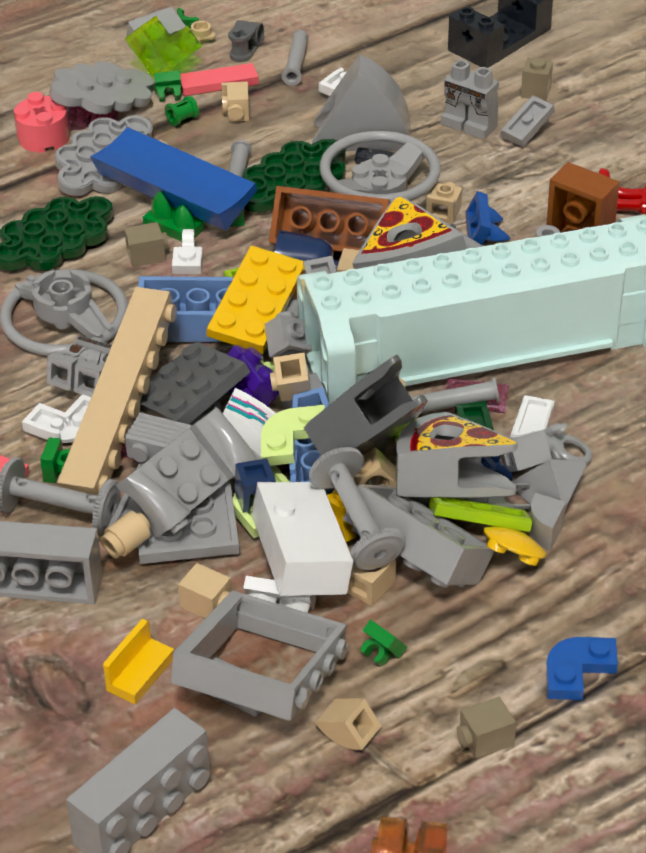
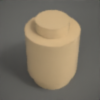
[100,511,151,559]

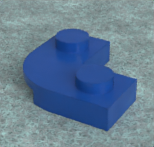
[546,637,618,700]

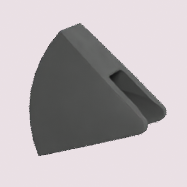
[304,355,428,455]

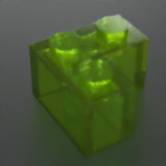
[125,16,202,79]

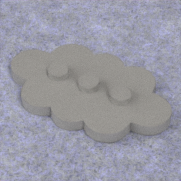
[49,62,154,114]
[55,115,153,196]

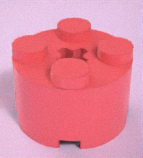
[14,92,70,153]

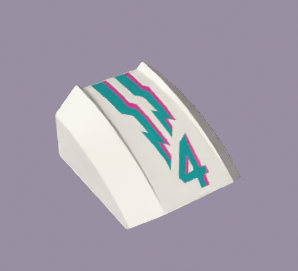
[223,388,277,467]

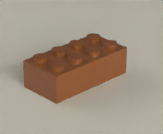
[546,162,620,233]
[269,186,391,255]

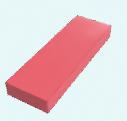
[180,63,259,96]

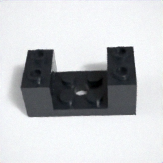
[448,0,553,68]

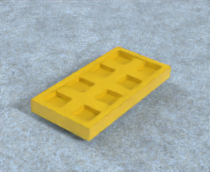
[206,245,304,354]

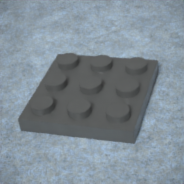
[140,341,250,424]

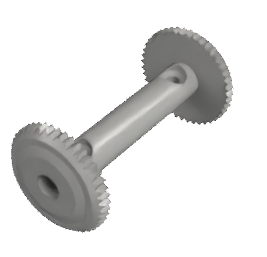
[309,447,406,570]
[0,457,121,536]

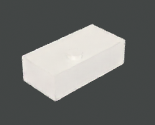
[252,482,353,596]

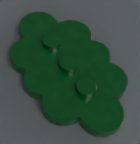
[242,139,346,213]
[0,196,114,271]

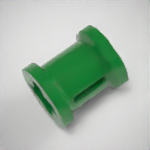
[164,96,199,127]

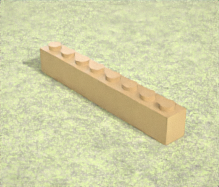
[57,287,177,496]

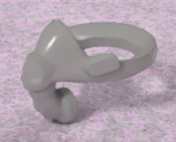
[544,423,592,465]

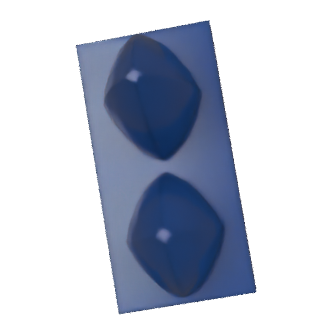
[465,191,510,245]

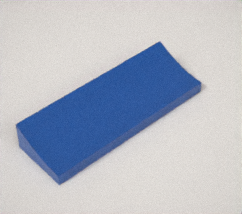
[90,127,258,231]

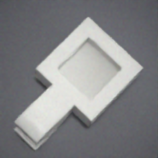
[172,229,203,274]

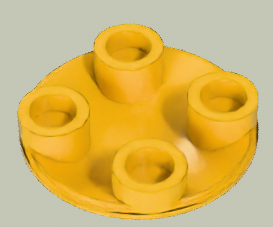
[484,527,547,566]

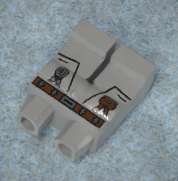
[441,59,499,140]
[46,336,112,397]

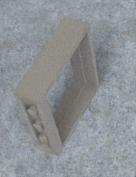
[171,590,349,721]

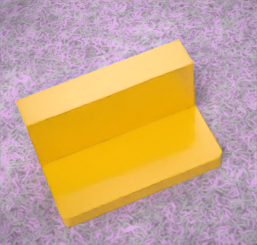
[103,618,174,705]

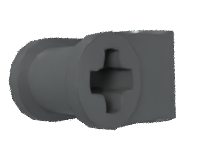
[228,20,264,62]

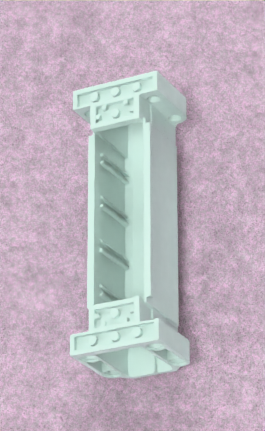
[297,214,646,405]

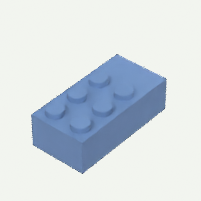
[138,276,234,342]

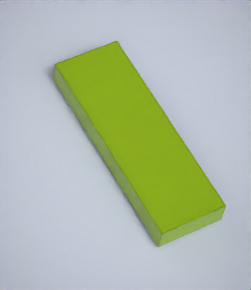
[429,497,533,532]

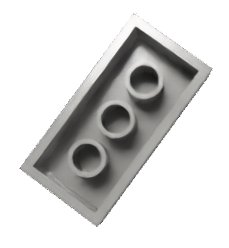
[343,484,494,588]
[0,521,103,605]
[66,707,210,853]

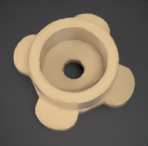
[187,21,215,43]

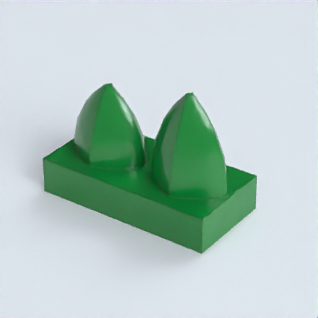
[142,191,204,242]

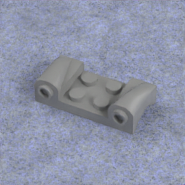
[116,407,257,538]

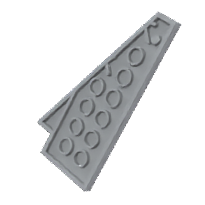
[107,399,240,564]

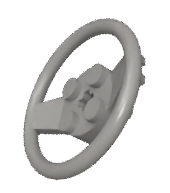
[319,131,441,201]
[0,269,128,356]

